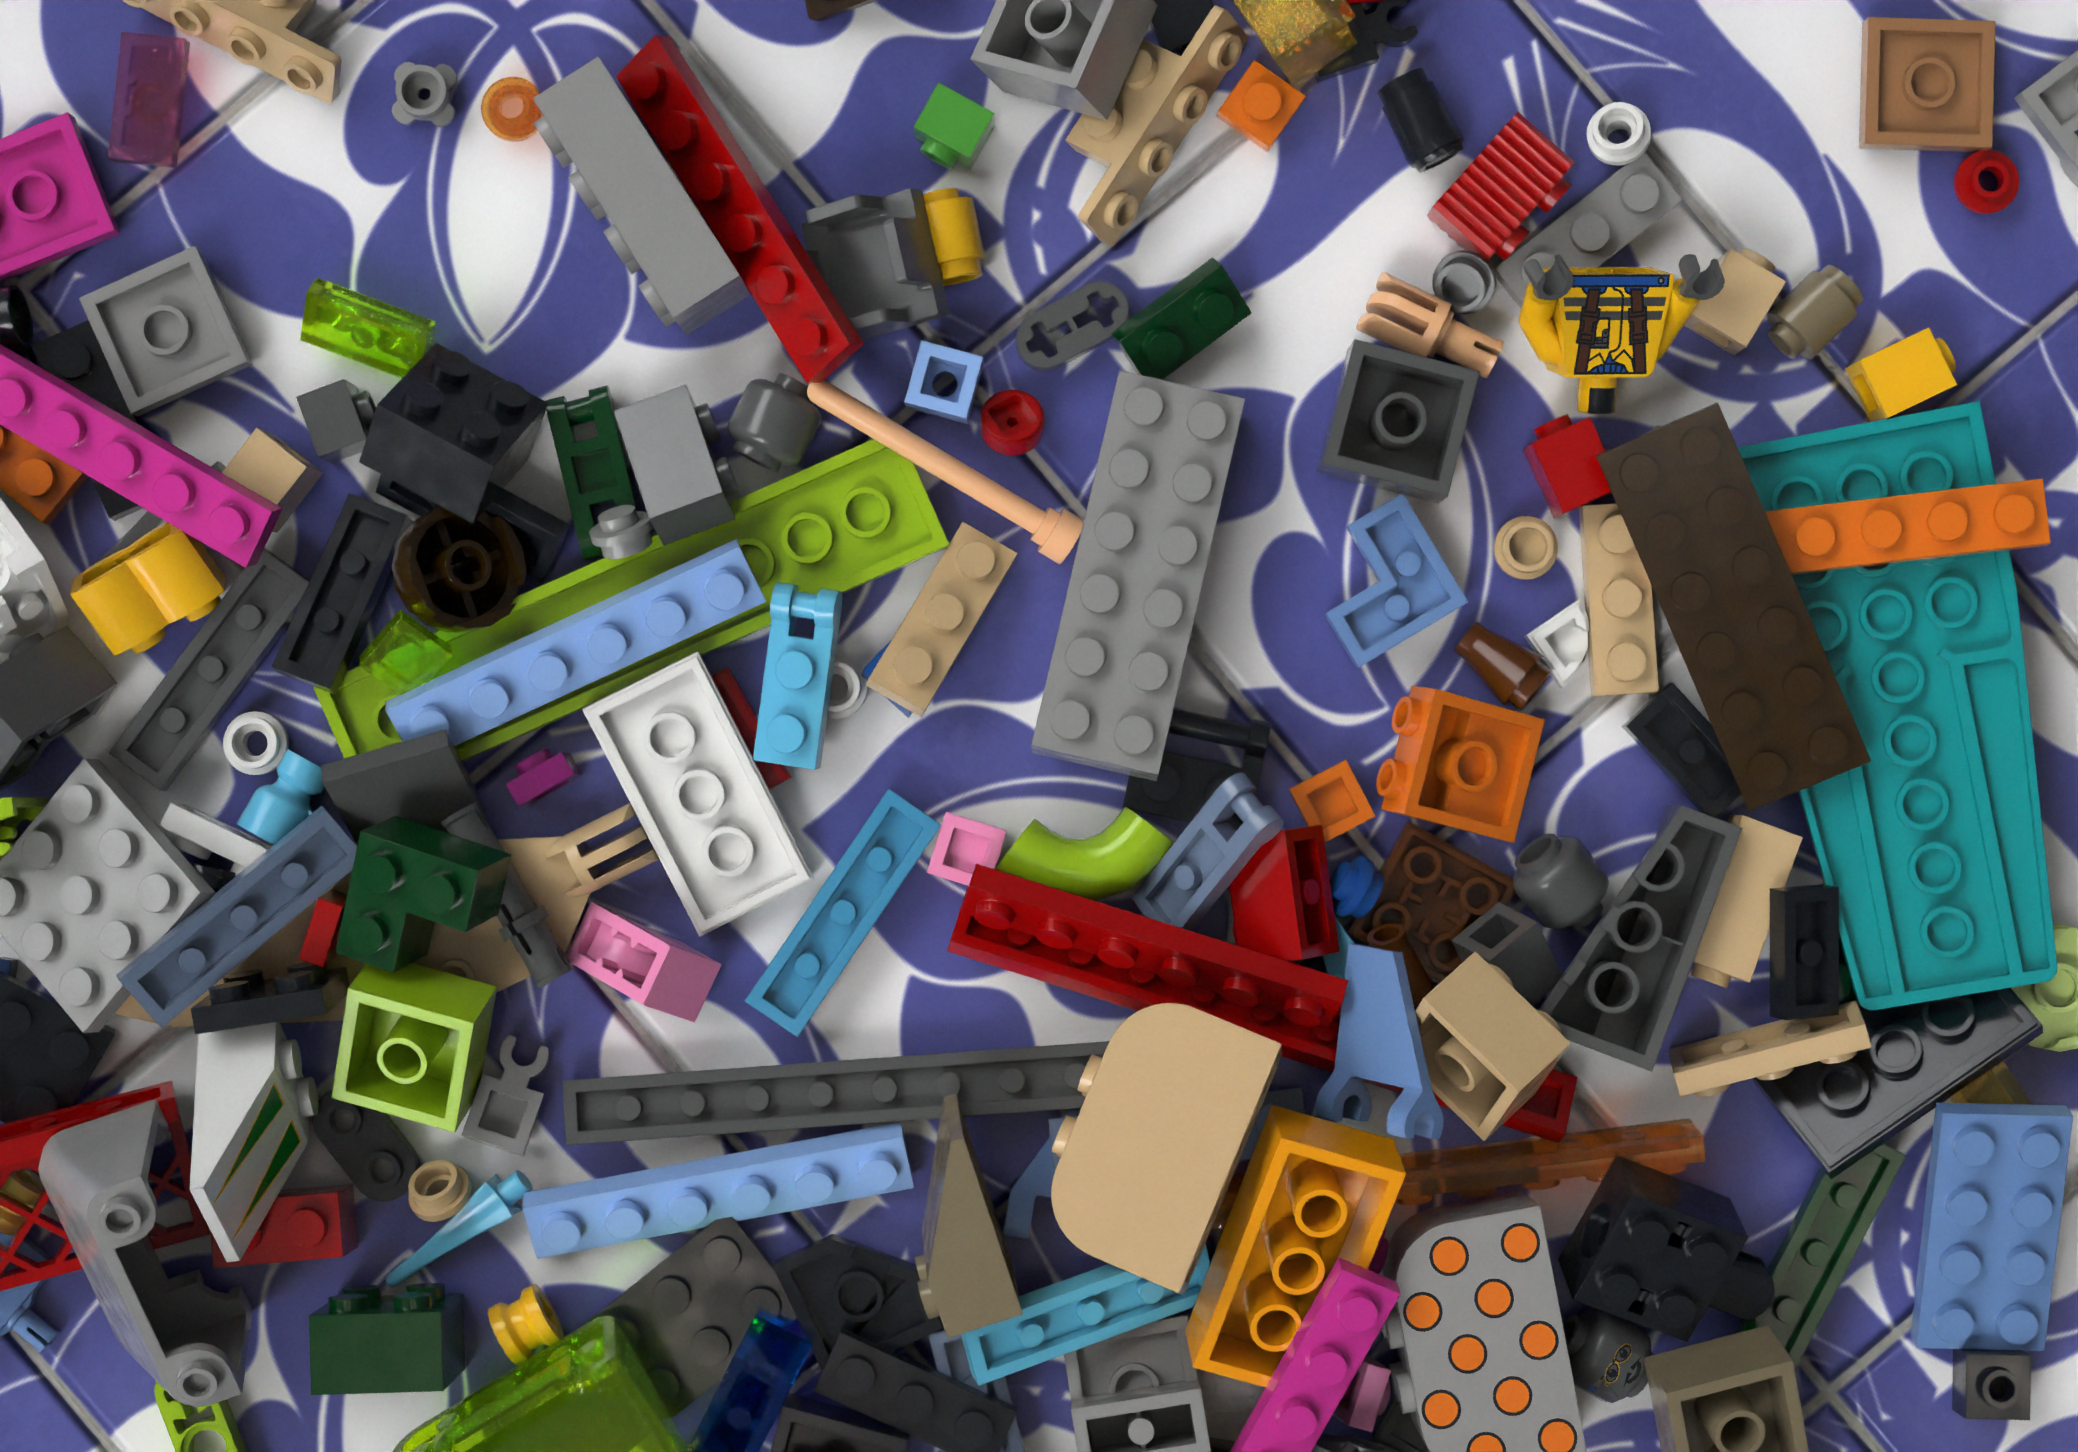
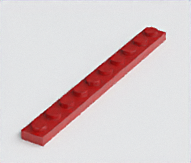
[947,886,1578,1143]

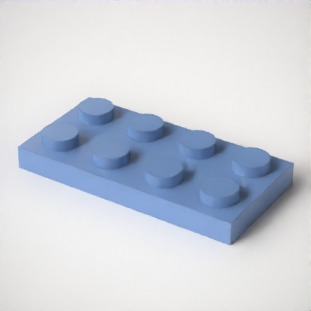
[1910,1103,2073,1351]

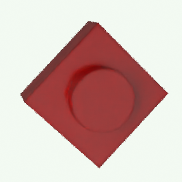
[299,889,347,967]

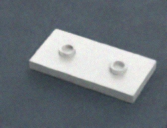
[582,651,814,937]

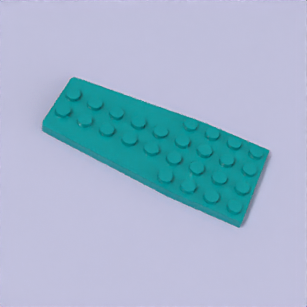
[1737,401,2058,1010]

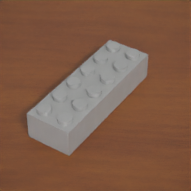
[1031,370,1245,781]

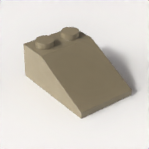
[914,1093,1023,1339]

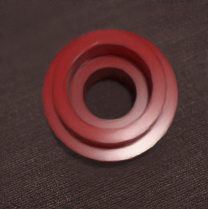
[1953,150,2019,215]

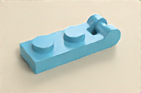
[753,582,842,770]

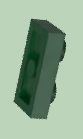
[1111,257,1252,380]

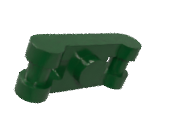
[545,385,639,560]

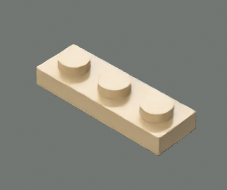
[1579,504,1659,697]
[866,522,1018,717]
[1668,1000,1871,1097]

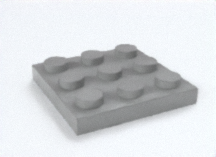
[0,758,216,1033]

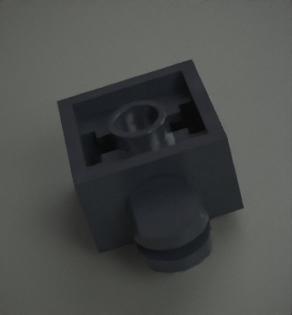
[1558,1155,1775,1342]

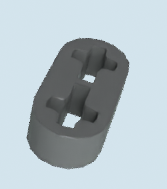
[1016,281,1129,372]

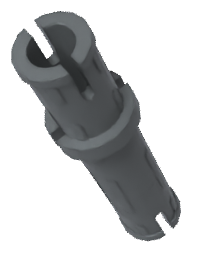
[441,802,574,989]

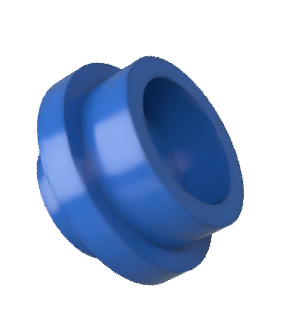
[1330,856,1384,919]

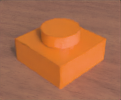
[1216,60,1306,152]
[1288,760,1375,843]

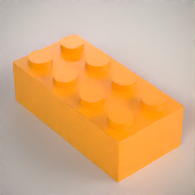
[1185,1105,1406,1388]

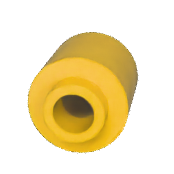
[923,188,986,286]

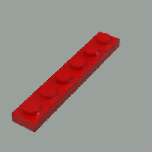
[616,35,864,383]
[961,864,1348,1028]

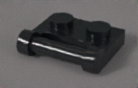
[1122,708,1271,832]

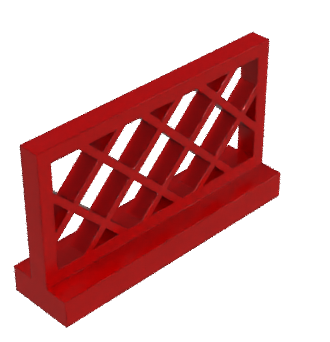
[0,1081,210,1291]

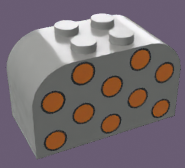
[1381,1191,1587,1452]

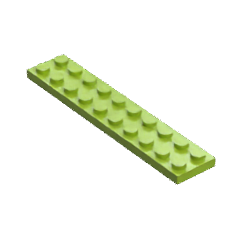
[313,439,949,762]

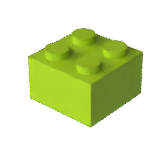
[331,963,497,1133]

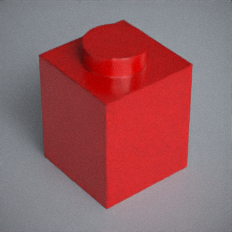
[1523,414,1612,519]

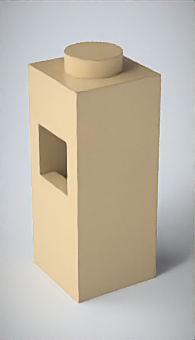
[1691,815,1803,988]

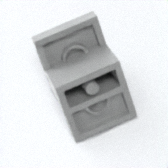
[1064,1313,1211,1452]

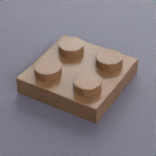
[1859,17,1996,152]

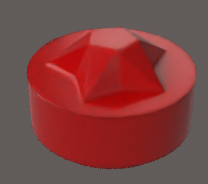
[980,390,1044,456]

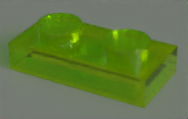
[300,277,436,378]

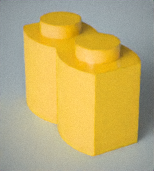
[70,522,226,656]

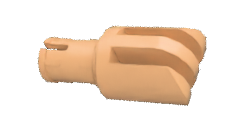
[1356,272,1504,379]

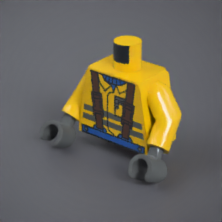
[1518,254,1725,414]

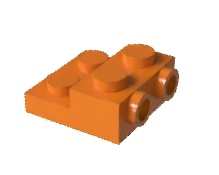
[1376,686,1545,843]

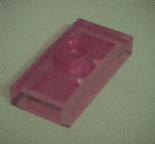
[108,32,190,168]

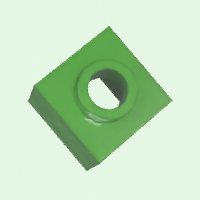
[913,82,995,170]

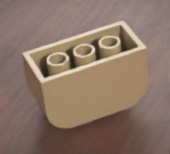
[1051,1003,1283,1296]

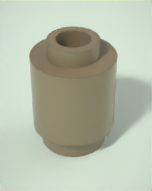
[1767,265,1864,359]

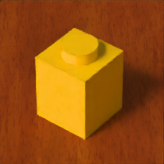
[1845,327,1957,422]

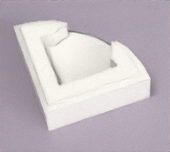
[1524,600,1589,688]

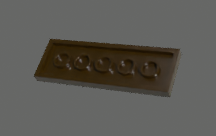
[1596,402,1871,811]

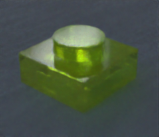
[359,609,452,695]

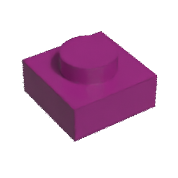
[506,748,583,807]

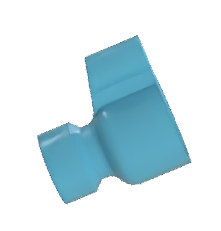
[236,749,325,845]

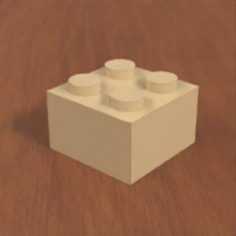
[1415,951,1571,1141]

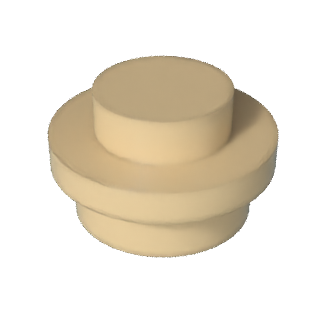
[1493,516,1558,580]

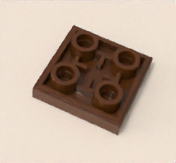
[1346,821,1515,984]

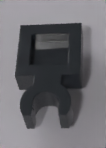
[1297,0,1418,83]

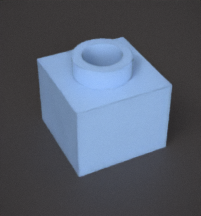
[904,340,984,424]

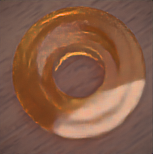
[481,77,543,142]

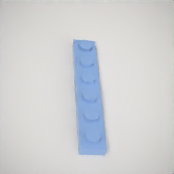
[385,539,766,746]
[522,1122,914,1259]

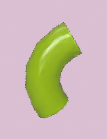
[996,807,1173,901]

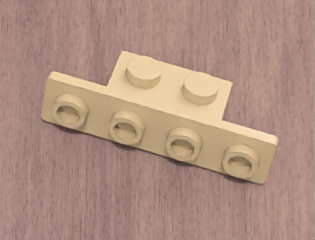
[122,0,342,104]
[1065,5,1248,247]

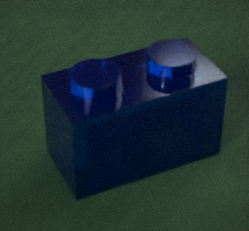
[686,1315,813,1452]

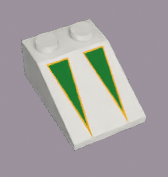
[189,1022,319,1263]

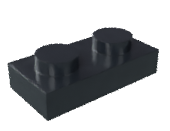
[1622,683,1741,818]
[1769,884,1839,1020]

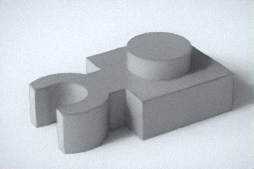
[462,1035,549,1157]

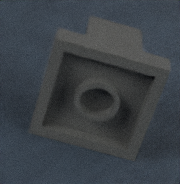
[802,188,950,341]

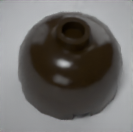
[392,506,527,633]

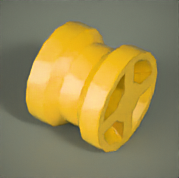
[488,1284,564,1365]

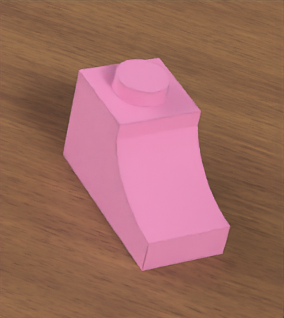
[566,901,722,1023]

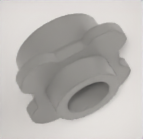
[392,62,458,127]

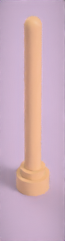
[807,380,1084,565]

